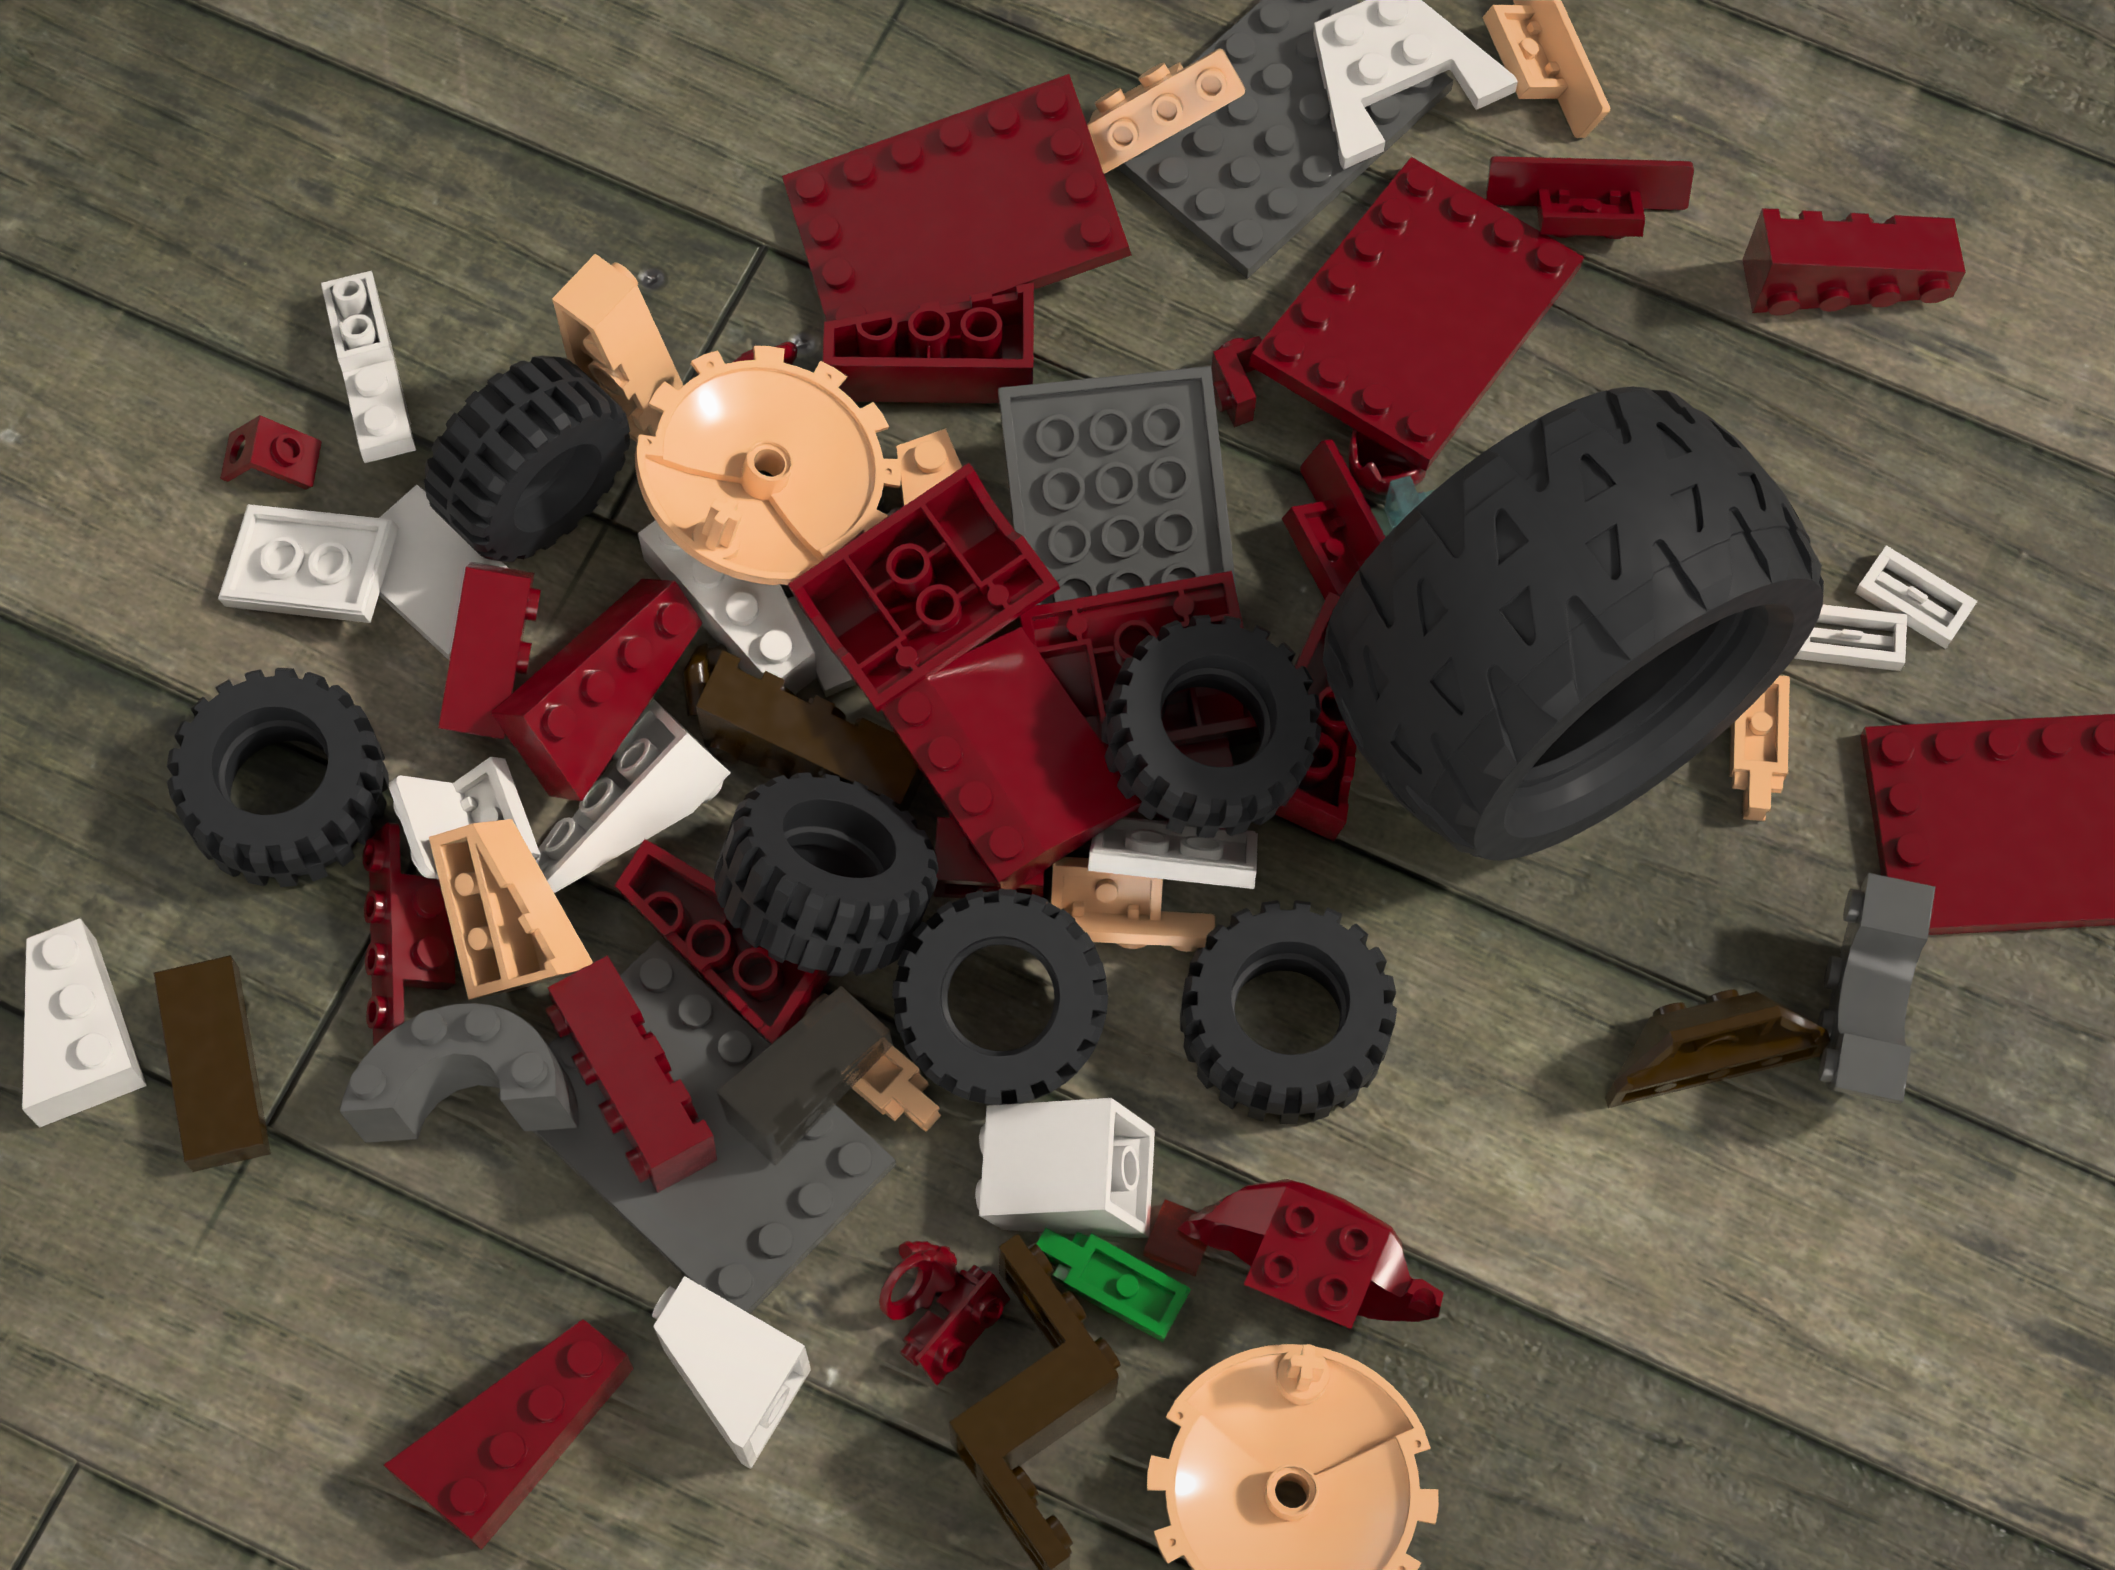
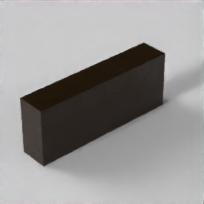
[153,955,271,1172]

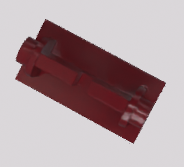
[900,1265,1010,1386]

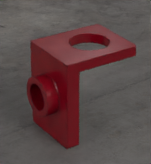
[220,415,322,490]

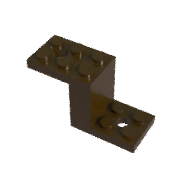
[949,1234,1121,1570]

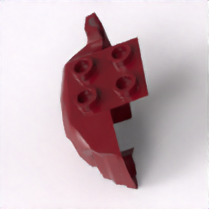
[1177,1179,1444,1329]

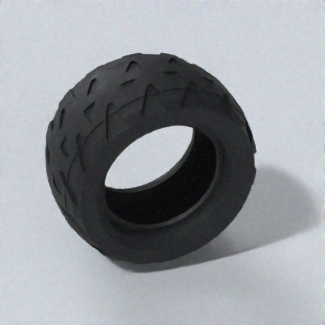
[1323,386,1824,861]

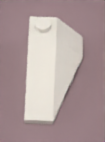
[534,699,730,893]

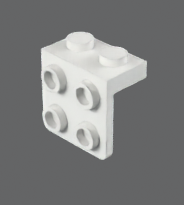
[389,757,540,879]

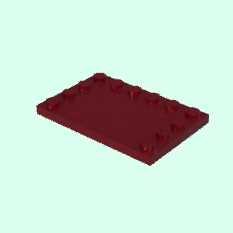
[782,74,1132,321]
[1249,156,1584,472]
[1860,714,2115,935]

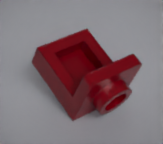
[1211,336,1262,427]

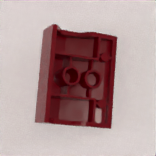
[788,463,1060,712]
[1020,571,1260,750]

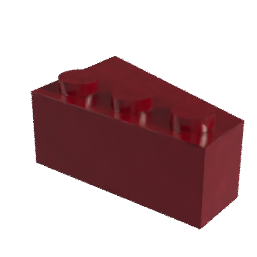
[438,562,541,739]

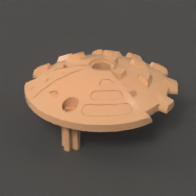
[634,346,901,585]
[1147,1344,1439,1570]

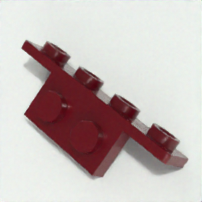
[1486,156,1694,239]
[1282,439,1385,599]
[363,823,455,1046]

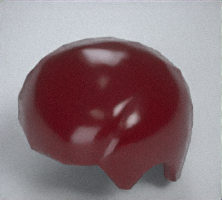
[1348,429,1426,496]

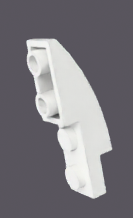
[321,271,416,463]

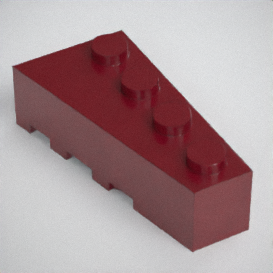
[491,579,703,801]
[615,839,831,1054]
[545,955,717,1193]

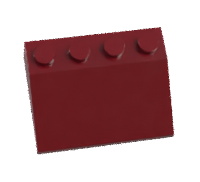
[881,627,1142,890]

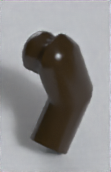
[683,643,728,716]

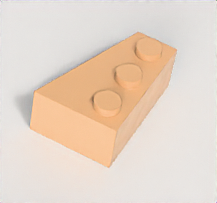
[429,819,593,1000]

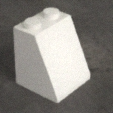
[975,1098,1155,1238]
[652,1276,811,1469]

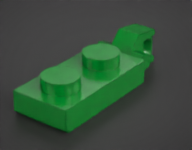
[1036,1227,1191,1343]

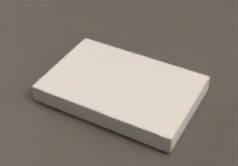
[379,485,508,661]
[218,504,399,623]
[1088,817,1258,889]

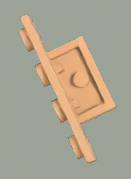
[1482,0,1610,138]
[1087,49,1245,174]
[1051,857,1215,952]

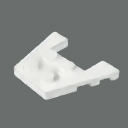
[1313,0,1518,170]

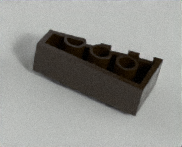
[696,650,924,812]

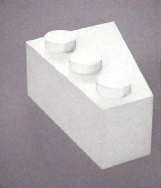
[22,918,147,1127]

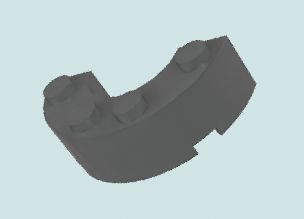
[1817,873,1935,1104]
[340,1003,579,1143]

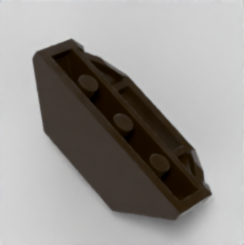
[1605,989,1831,1108]

